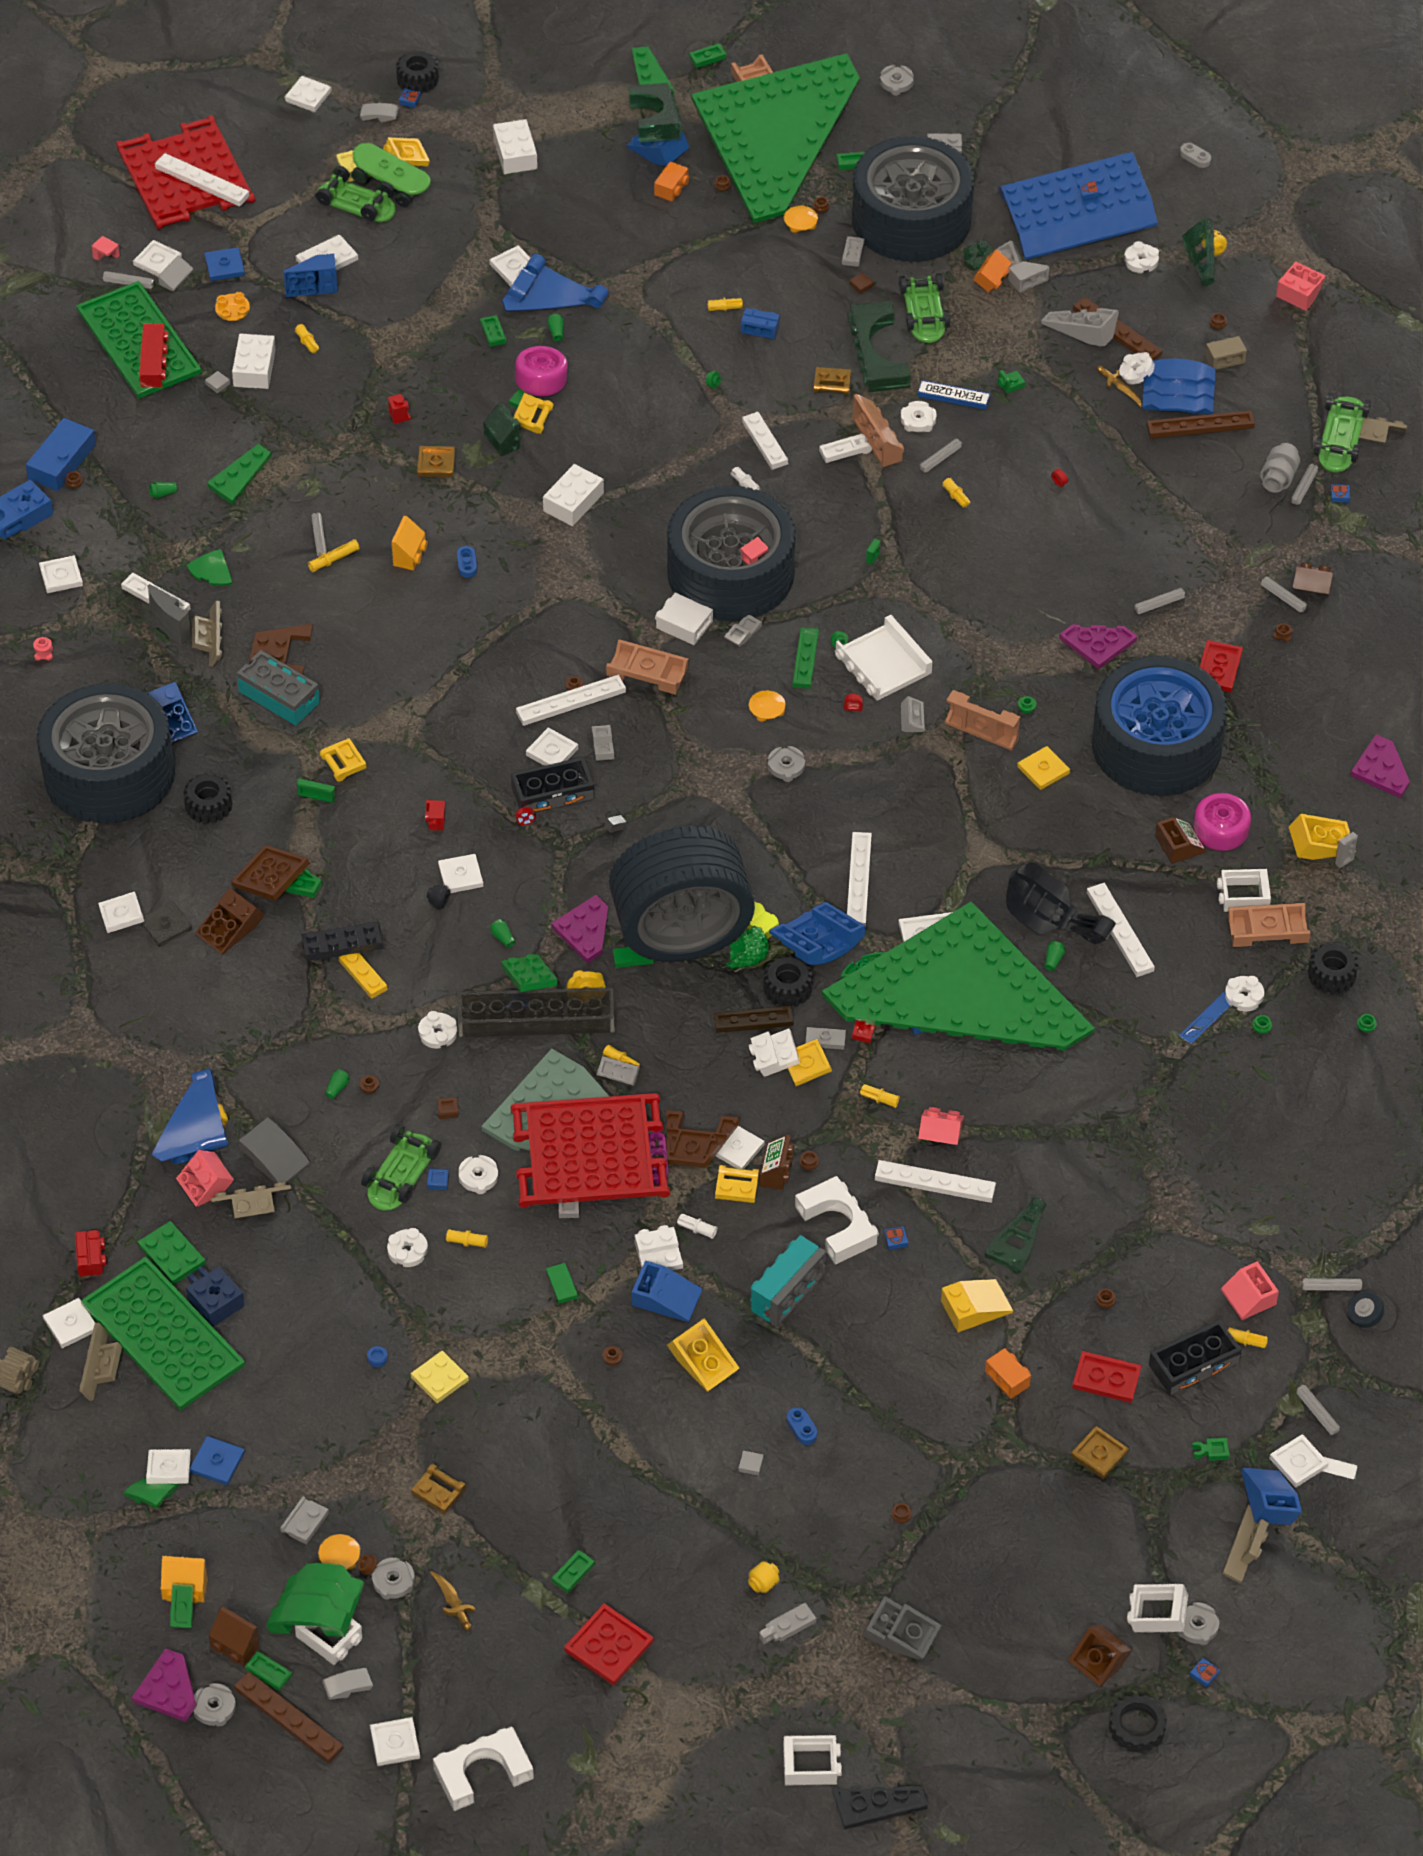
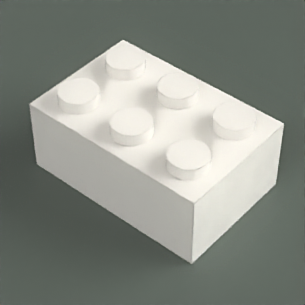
[493,119,537,174]
[232,334,276,389]
[543,464,604,526]

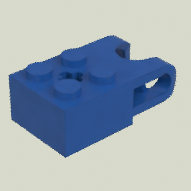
[0,480,53,539]

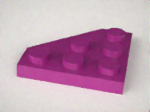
[1059,625,1138,669]
[1350,734,1410,798]
[551,895,608,963]
[132,1649,197,1722]

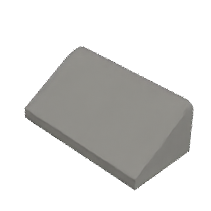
[997,240,1022,274]
[158,256,193,292]
[901,696,925,732]

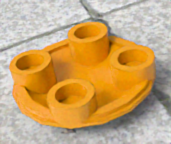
[784,206,818,233]
[215,292,250,321]
[749,690,786,722]
[318,1534,360,1570]

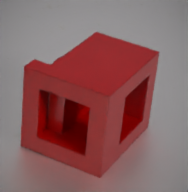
[388,394,411,424]
[425,800,446,831]

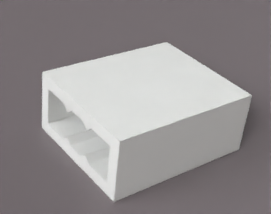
[655,593,713,645]

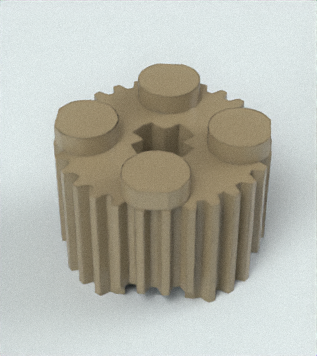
[0,1347,39,1394]

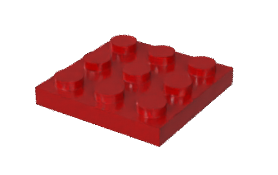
[564,1603,654,1686]

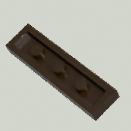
[714,1006,793,1033]

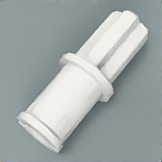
[731,467,760,490]
[677,1214,717,1239]

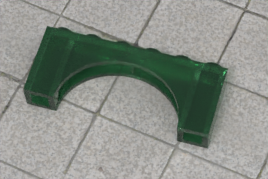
[628,83,683,142]
[847,300,911,393]

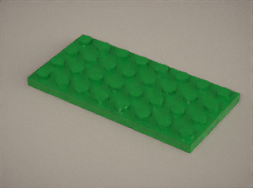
[76,281,202,399]
[81,1257,245,1411]

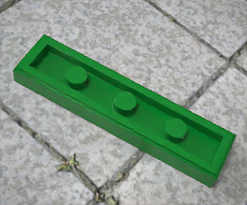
[793,627,819,689]

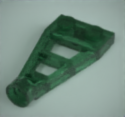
[1182,217,1215,286]
[985,1197,1046,1273]

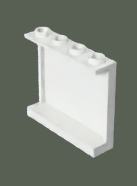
[835,615,933,701]

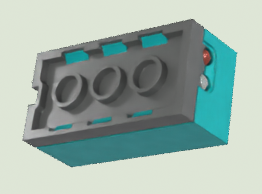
[237,650,320,726]
[750,1235,826,1327]

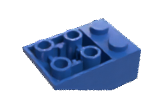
[626,127,689,166]
[284,253,338,297]
[148,682,198,743]
[632,1260,702,1322]
[1241,1468,1302,1525]

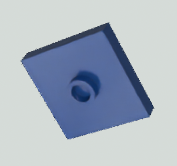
[204,247,245,281]
[189,1436,245,1486]

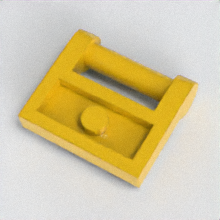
[512,393,554,434]
[320,738,366,782]
[715,1165,759,1203]

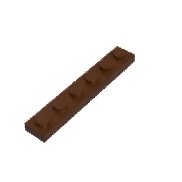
[1073,297,1162,361]
[1147,410,1255,439]
[234,1672,343,1764]

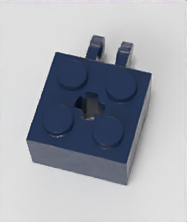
[186,1267,244,1327]

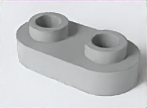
[1180,143,1211,168]

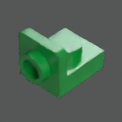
[997,370,1025,394]

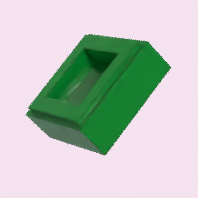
[866,539,880,565]

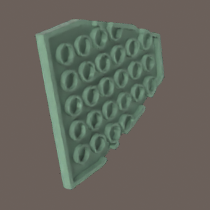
[481,1049,610,1151]

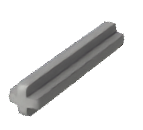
[103,271,154,289]
[920,439,962,473]
[1291,464,1318,505]
[311,513,326,557]
[1261,577,1307,613]
[1134,588,1185,614]
[1302,1278,1362,1291]
[1296,1385,1340,1435]

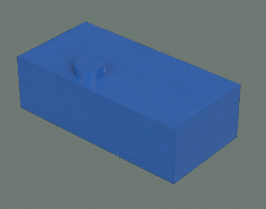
[26,418,96,491]

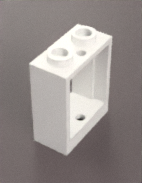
[1217,869,1271,912]
[1127,1584,1188,1632]
[295,1619,362,1665]
[784,1735,841,1785]

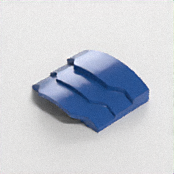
[1142,359,1216,414]
[769,902,865,965]

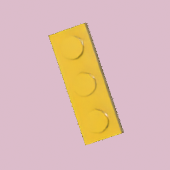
[339,953,388,999]

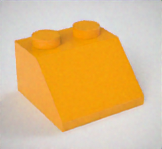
[392,516,428,571]
[161,1556,208,1603]

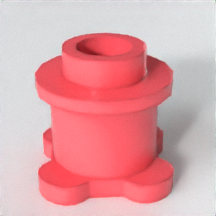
[33,637,53,661]

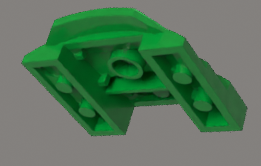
[266,1563,364,1637]

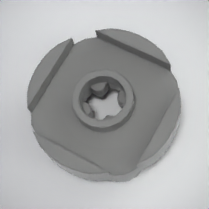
[880,65,913,95]
[768,746,805,782]
[372,1558,414,1599]
[1178,1602,1219,1645]
[194,1684,236,1726]

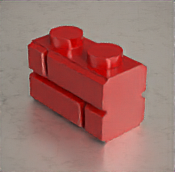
[75,1230,106,1277]

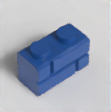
[741,308,780,339]

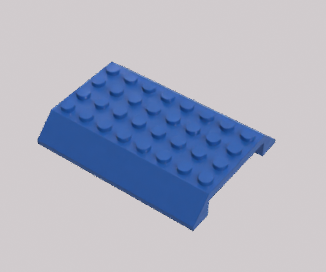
[998,152,1158,260]

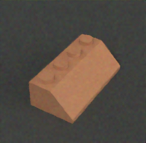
[853,394,904,467]

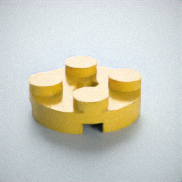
[566,971,606,1004]

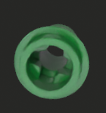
[547,314,564,341]
[149,481,177,499]
[490,919,516,948]
[1044,941,1065,971]
[324,1069,350,1099]

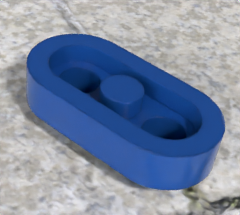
[457,546,477,578]
[787,1407,817,1445]

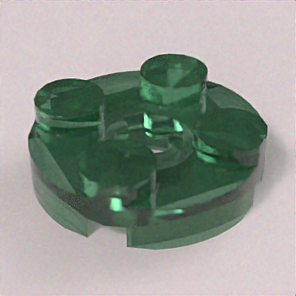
[963,241,996,271]

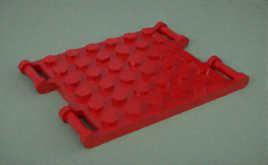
[116,115,255,230]
[510,1093,670,1208]

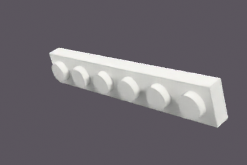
[155,153,249,206]
[516,675,626,726]
[847,832,871,927]
[1087,883,1154,977]
[875,1160,996,1203]

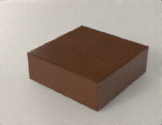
[849,272,874,294]
[437,1097,459,1119]

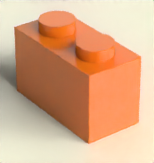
[654,162,690,202]
[973,249,1012,292]
[985,1348,1031,1399]

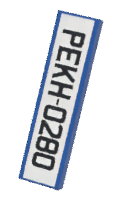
[917,380,990,410]

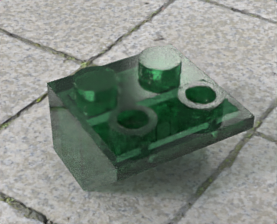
[483,402,521,457]

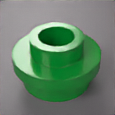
[706,371,721,389]
[830,631,848,648]
[1018,696,1036,714]
[1357,1014,1377,1032]
[1252,1015,1272,1034]

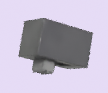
[604,815,626,832]

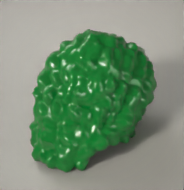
[726,926,769,969]

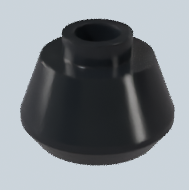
[426,885,450,910]

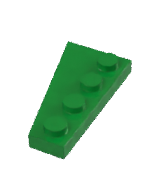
[632,47,675,99]
[207,444,271,505]

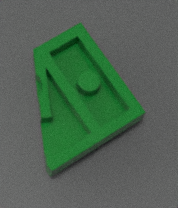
[284,869,322,898]

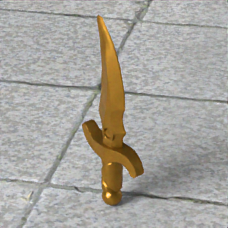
[1097,366,1142,407]
[430,1571,475,1631]

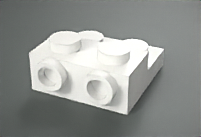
[749,1029,800,1077]
[635,1225,683,1270]

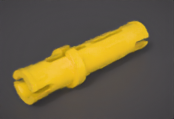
[308,539,359,573]

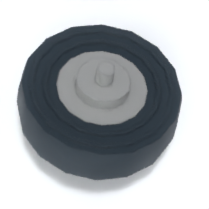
[1348,1291,1385,1328]

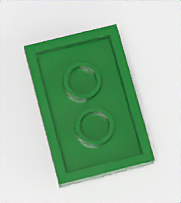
[501,954,557,992]
[138,1221,206,1285]

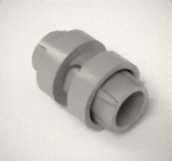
[1260,443,1300,493]

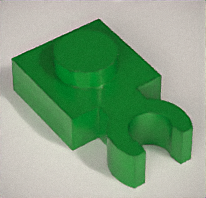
[1192,1438,1230,1461]

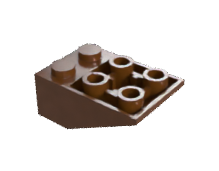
[195,887,265,955]

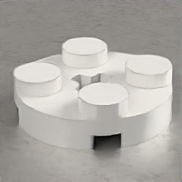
[1124,241,1159,273]
[1119,352,1155,384]
[901,401,936,432]
[1225,976,1264,1012]
[418,1011,457,1049]
[459,1155,498,1194]
[387,1228,428,1267]

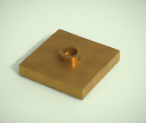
[417,446,455,477]
[1071,1426,1129,1480]

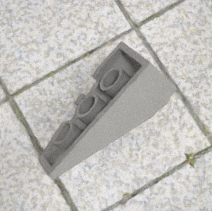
[1041,308,1119,347]

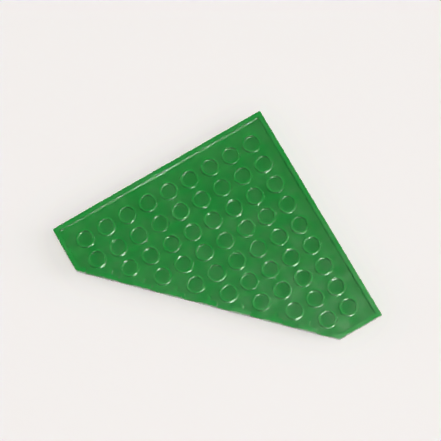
[691,53,860,223]
[822,902,1095,1051]

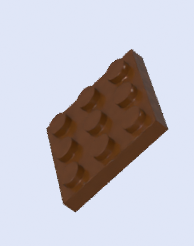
[231,845,310,901]

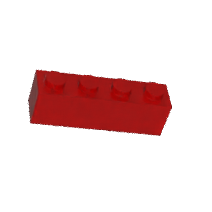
[139,324,168,387]

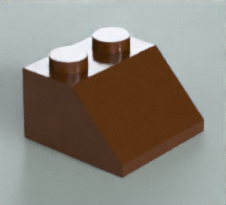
[209,1606,259,1667]
[1068,1624,1132,1686]

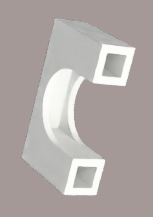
[795,1176,879,1264]
[433,1727,533,1811]

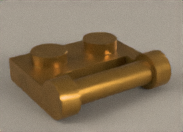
[813,367,851,395]
[411,1464,467,1515]

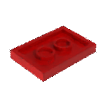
[1200,640,1243,693]
[1072,1351,1142,1403]

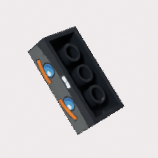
[511,757,594,813]
[1149,1320,1242,1395]

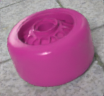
[515,346,568,396]
[1193,793,1251,851]

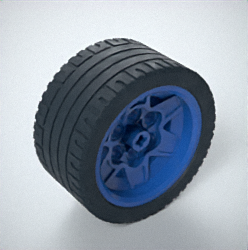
[1092,656,1227,796]

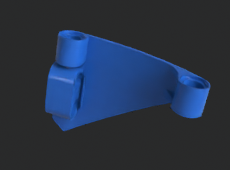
[502,254,609,311]
[152,1068,229,1164]

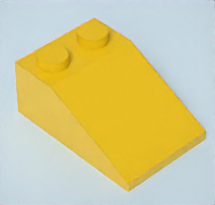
[1289,814,1356,860]
[941,1279,1013,1332]
[667,1318,740,1392]

